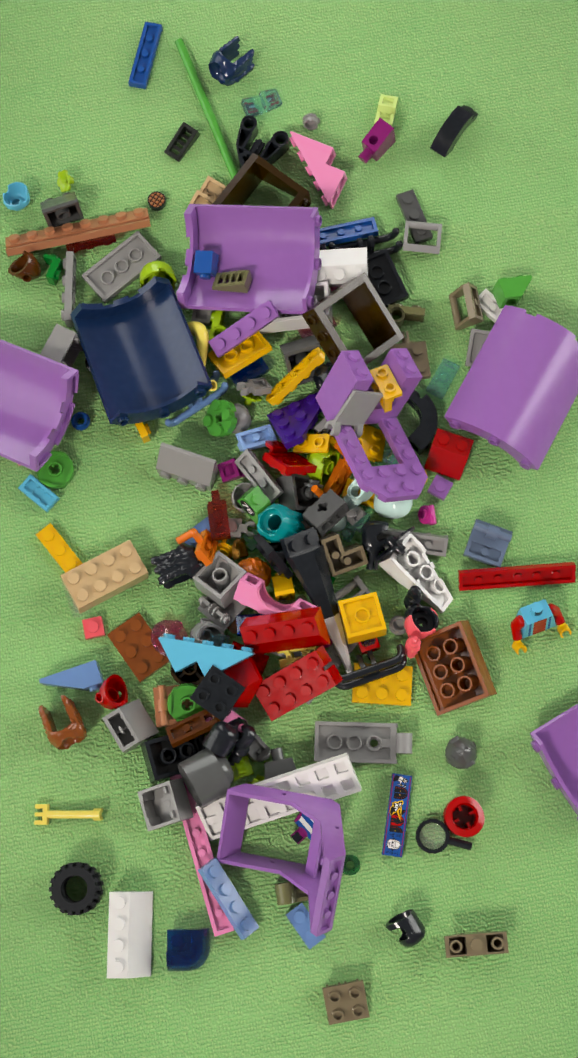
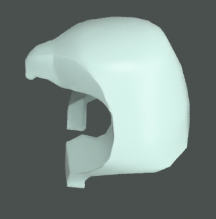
[374,494,413,519]

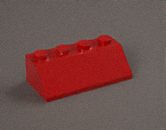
[239,606,331,655]

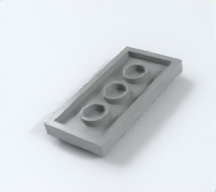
[81,231,162,304]

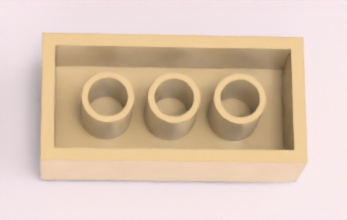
[60,540,148,614]

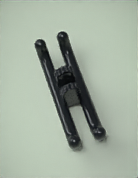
[328,228,403,256]
[335,644,407,690]

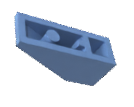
[39,660,104,692]

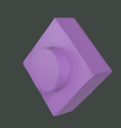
[427,474,453,501]

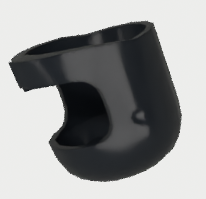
[201,721,239,758]
[385,909,425,947]

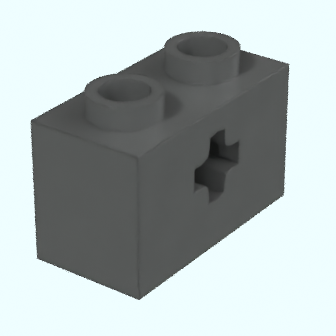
[302,489,350,537]

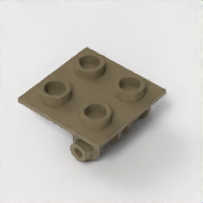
[322,979,370,1025]

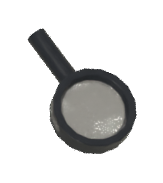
[415,819,472,854]

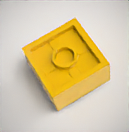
[338,592,387,645]

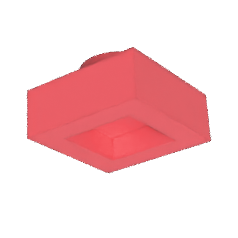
[82,616,106,640]

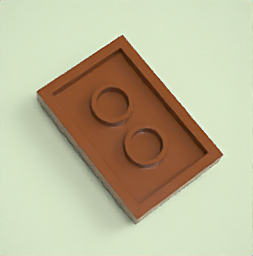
[107,613,170,683]

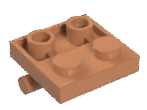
[153,685,193,728]

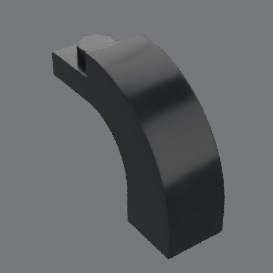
[407,390,438,455]

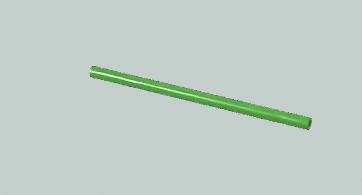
[175,38,238,179]

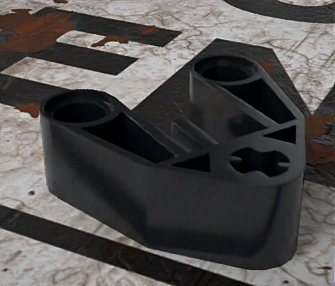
[236,115,289,169]

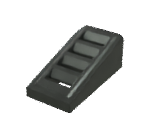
[164,122,200,162]

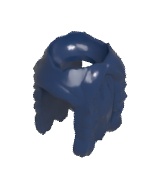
[208,36,255,86]

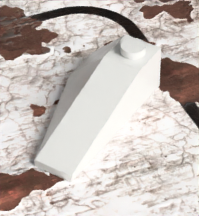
[378,533,453,613]

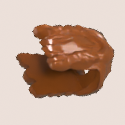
[38,695,87,750]

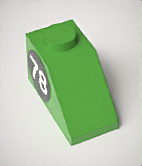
[237,486,271,525]

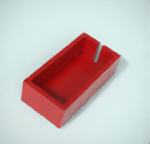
[255,645,343,722]

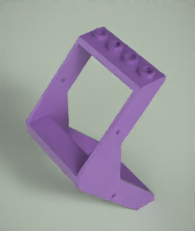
[217,783,346,937]

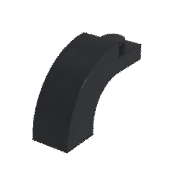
[430,105,478,157]

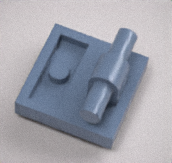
[463,519,513,567]

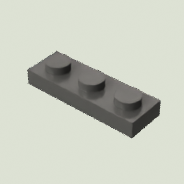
[396,189,433,244]

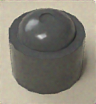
[177,748,234,809]

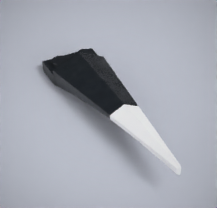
[280,526,353,673]

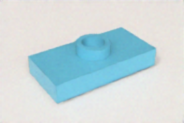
[18,474,60,513]

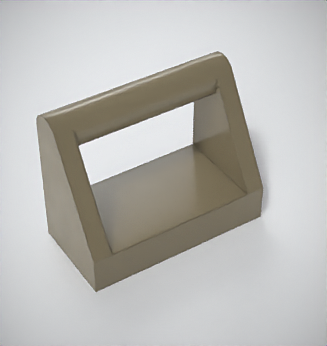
[449,282,484,330]

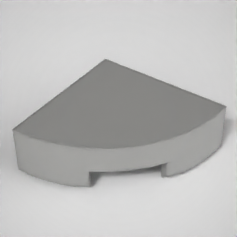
[345,507,367,525]

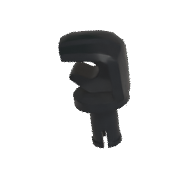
[361,520,389,570]

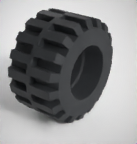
[49,862,104,916]

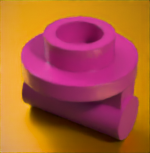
[418,505,437,525]

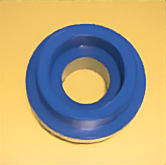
[71,412,90,431]

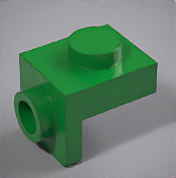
[43,254,63,286]

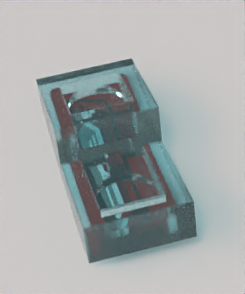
[241,89,282,117]

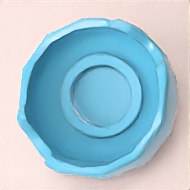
[3,182,30,211]

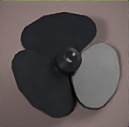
[374,526,415,562]

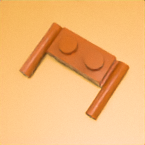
[311,443,352,498]

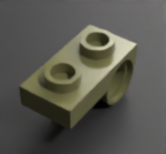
[388,303,425,328]
[274,882,308,905]

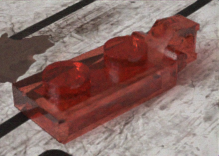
[66,234,117,253]
[207,490,231,541]

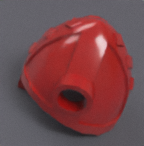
[95,674,128,710]

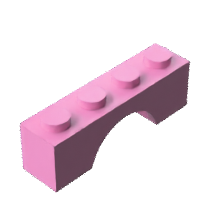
[233,572,317,615]

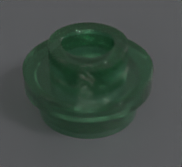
[343,855,360,876]

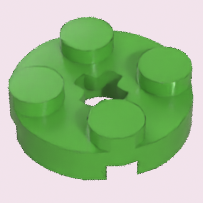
[203,399,237,438]
[36,451,75,489]
[167,683,204,722]

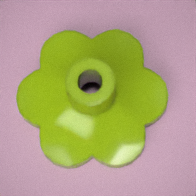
[57,170,74,193]
[240,390,262,406]

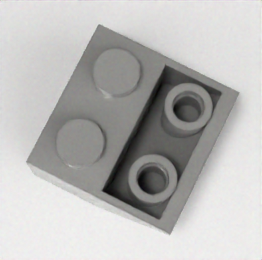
[102,699,159,754]

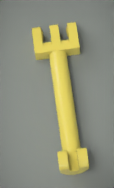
[34,804,103,825]

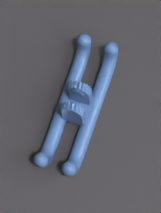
[165,370,229,427]

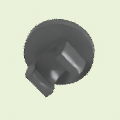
[304,479,324,498]

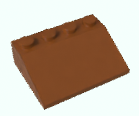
[415,620,497,716]

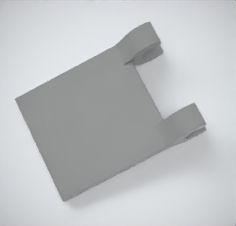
[325,390,383,438]

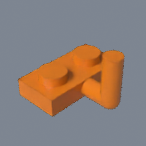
[176,528,218,567]

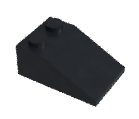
[140,734,206,783]

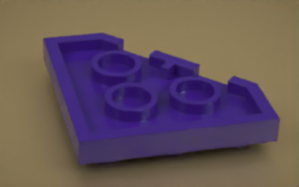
[267,392,322,450]

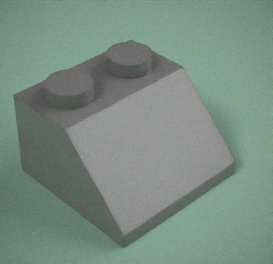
[192,551,247,610]

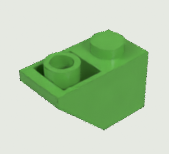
[492,275,532,309]

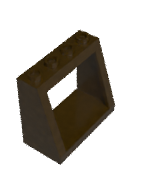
[213,153,311,207]
[302,273,404,365]

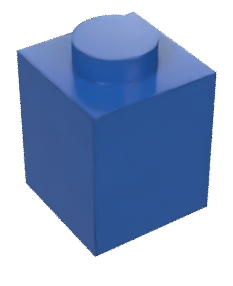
[193,250,219,280]

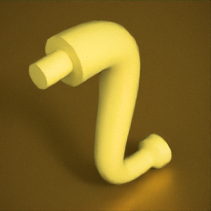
[187,321,218,392]

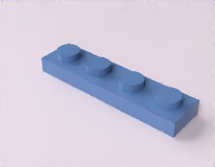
[198,858,259,940]

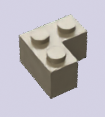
[319,532,368,577]

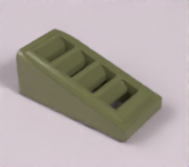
[212,270,252,293]

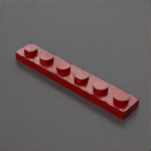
[458,562,576,591]

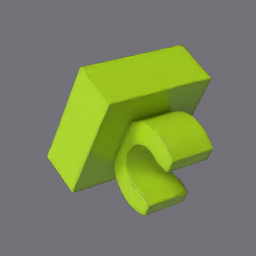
[231,756,254,781]

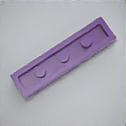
[208,300,280,358]

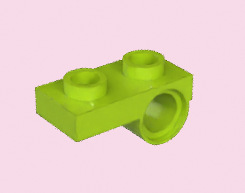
[207,310,226,346]

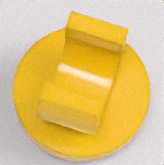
[216,537,233,558]

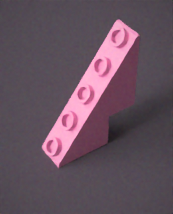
[289,131,348,209]

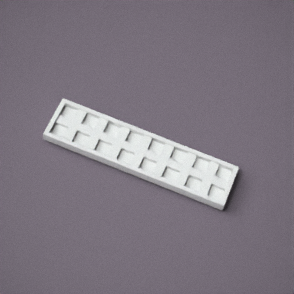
[195,753,361,841]

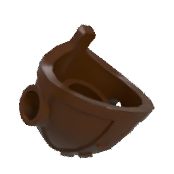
[8,250,42,282]

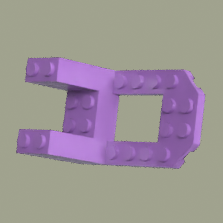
[315,348,428,503]

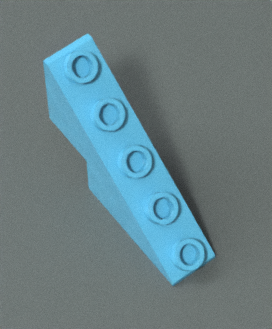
[158,633,255,677]

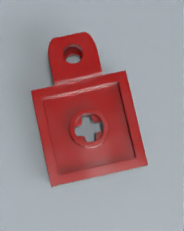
[262,440,317,476]

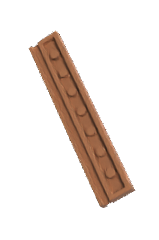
[6,208,151,257]

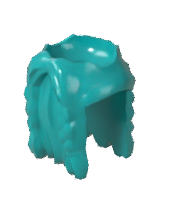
[257,504,305,543]

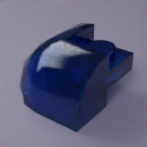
[166,928,210,972]

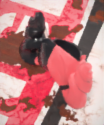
[404,586,439,659]

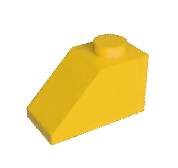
[272,573,295,601]

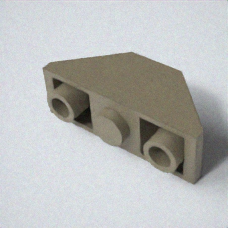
[444,931,509,958]

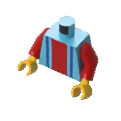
[510,599,572,655]

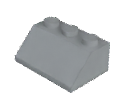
[156,442,219,492]

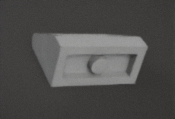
[402,220,442,254]

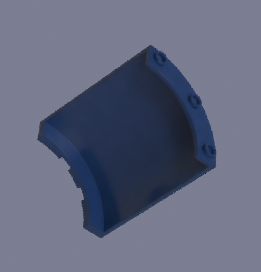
[70,276,213,426]

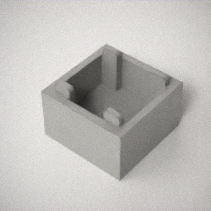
[40,324,83,367]
[137,778,194,831]

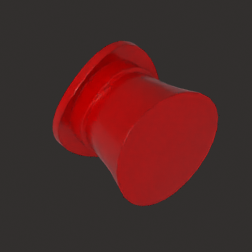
[443,796,485,837]

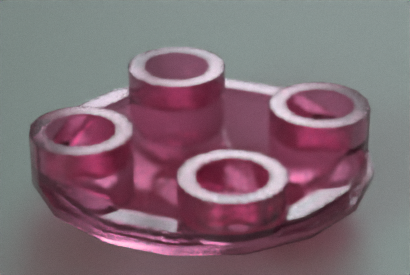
[151,620,188,656]

